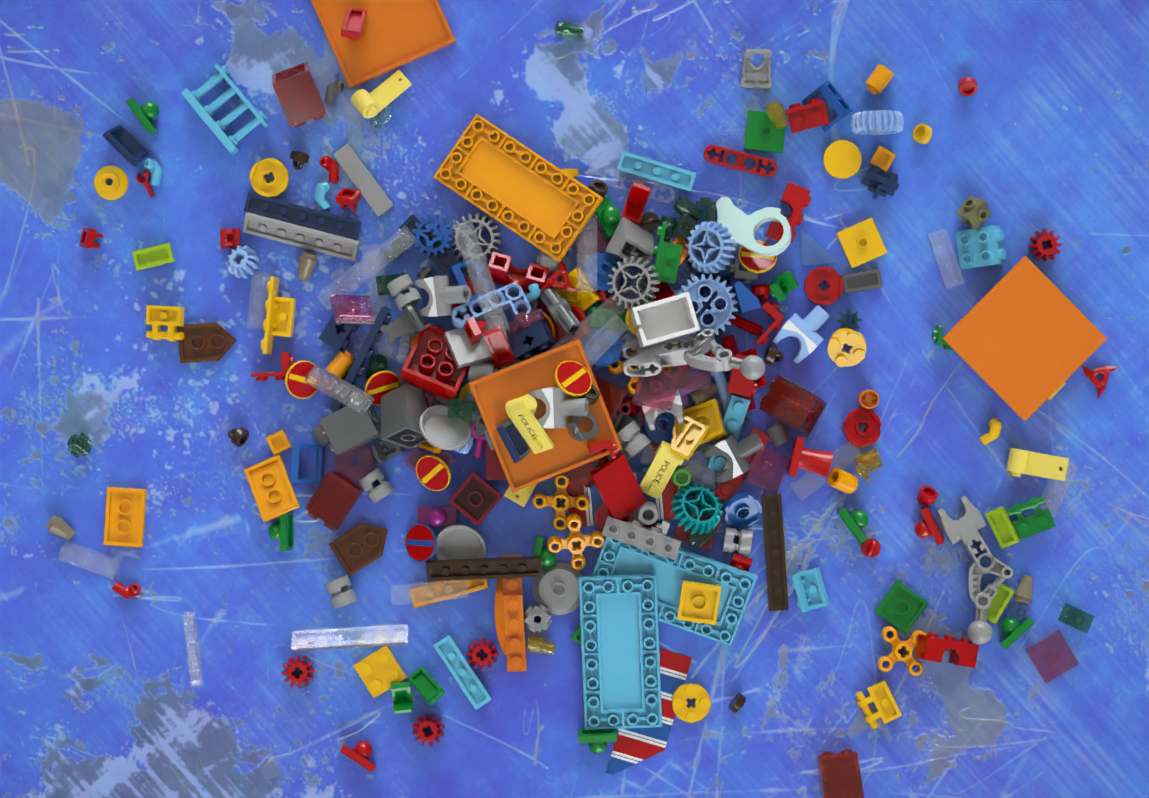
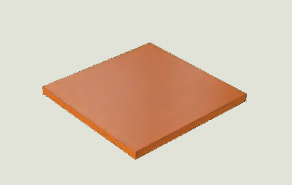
[311,0,456,89]
[942,256,1107,421]
[469,339,622,493]

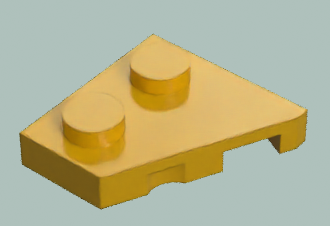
[671,415,709,460]

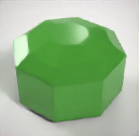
[672,467,691,487]

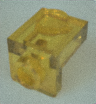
[854,448,883,482]

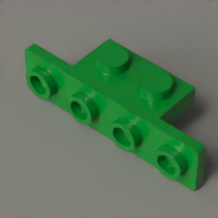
[646,222,683,300]

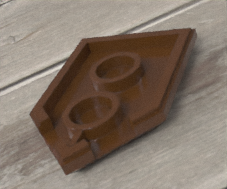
[177,322,237,364]
[329,523,388,577]

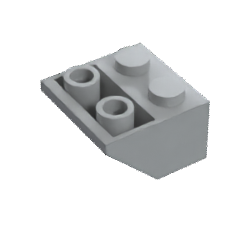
[605,217,654,271]

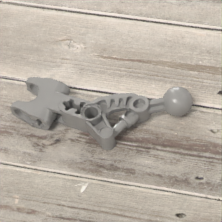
[622,329,765,380]
[936,496,1013,645]

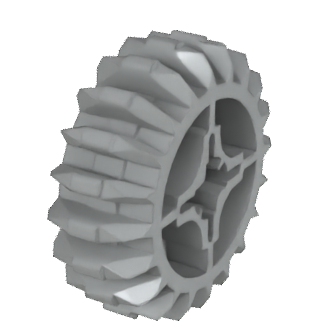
[449,213,501,265]
[607,256,660,309]

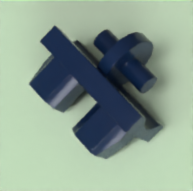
[861,165,899,199]

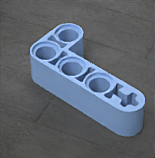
[452,283,531,329]

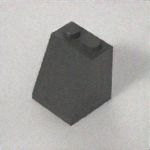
[381,384,427,449]
[320,399,381,455]

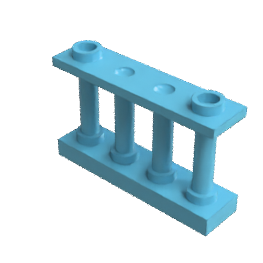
[181,63,269,155]

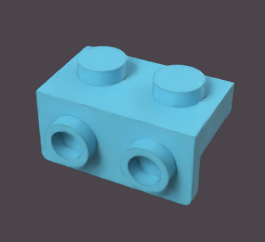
[791,567,829,613]

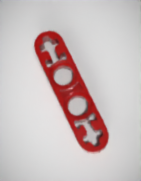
[703,145,777,178]

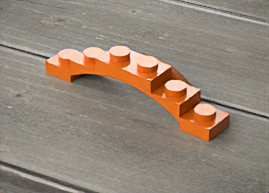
[494,554,527,672]

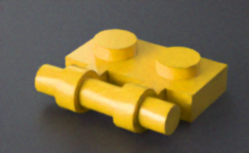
[146,305,185,341]
[855,680,902,729]

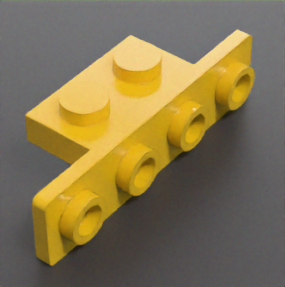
[261,276,296,355]

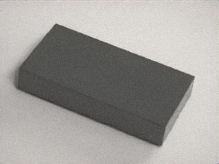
[840,268,883,294]

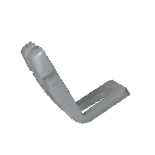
[741,49,772,89]

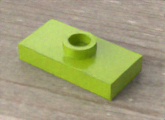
[132,243,175,271]
[985,506,1020,549]
[987,584,1015,624]

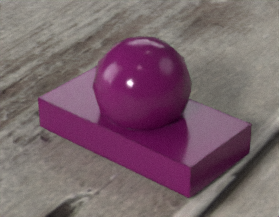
[418,506,457,527]

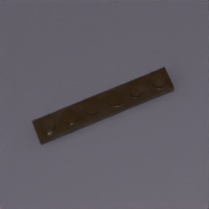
[761,493,789,611]
[426,556,544,581]

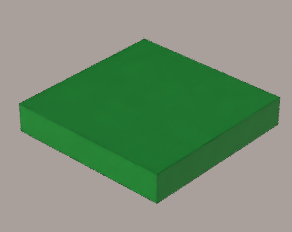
[874,580,929,634]

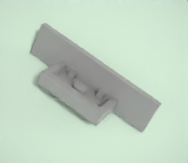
[602,516,682,560]

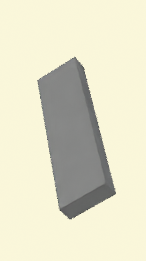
[332,143,394,217]

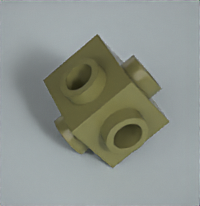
[956,196,992,230]

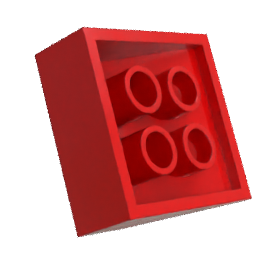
[400,322,470,402]

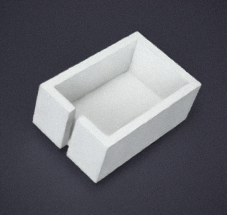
[629,292,700,349]

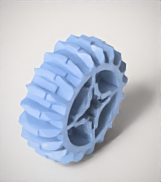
[851,110,904,135]
[685,221,736,274]

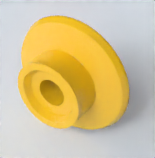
[94,165,128,200]

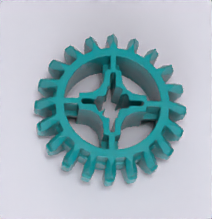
[671,482,723,535]

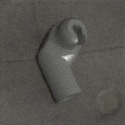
[324,79,347,105]

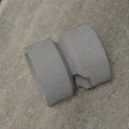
[387,274,422,311]
[617,420,651,457]
[359,468,395,504]
[722,527,753,555]
[324,575,358,609]

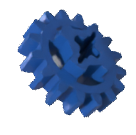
[412,214,454,257]

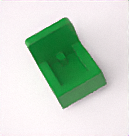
[770,270,799,302]
[932,325,953,350]
[391,682,413,714]

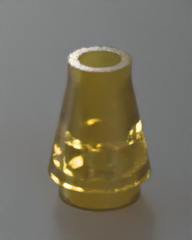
[764,100,789,130]
[526,634,556,655]

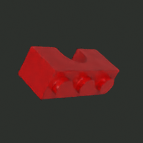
[765,182,812,243]
[485,252,549,293]
[915,632,979,668]

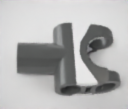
[702,432,764,482]

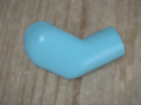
[143,158,163,187]
[314,182,331,212]
[526,283,541,304]

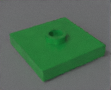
[744,110,787,153]

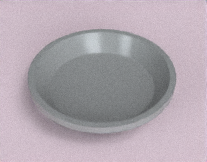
[419,405,472,450]
[435,525,487,560]
[533,562,582,615]

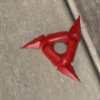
[541,261,580,292]
[1081,365,1120,399]

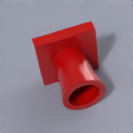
[787,437,833,478]

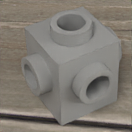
[524,604,552,633]

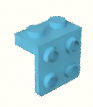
[956,226,1006,269]

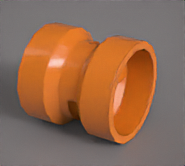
[857,390,879,409]

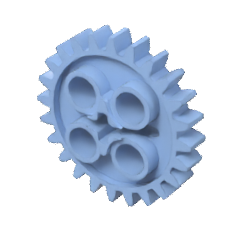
[677,274,738,335]

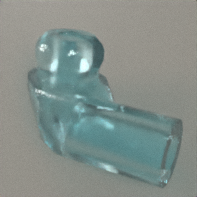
[370,103,393,127]

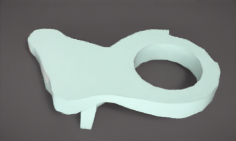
[716,197,792,257]

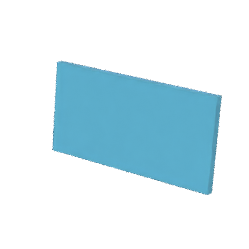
[592,537,758,646]
[579,573,662,730]

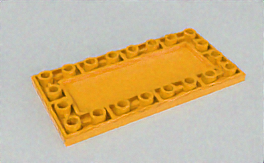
[433,114,604,263]

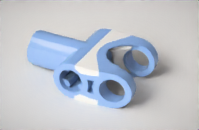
[772,305,830,364]

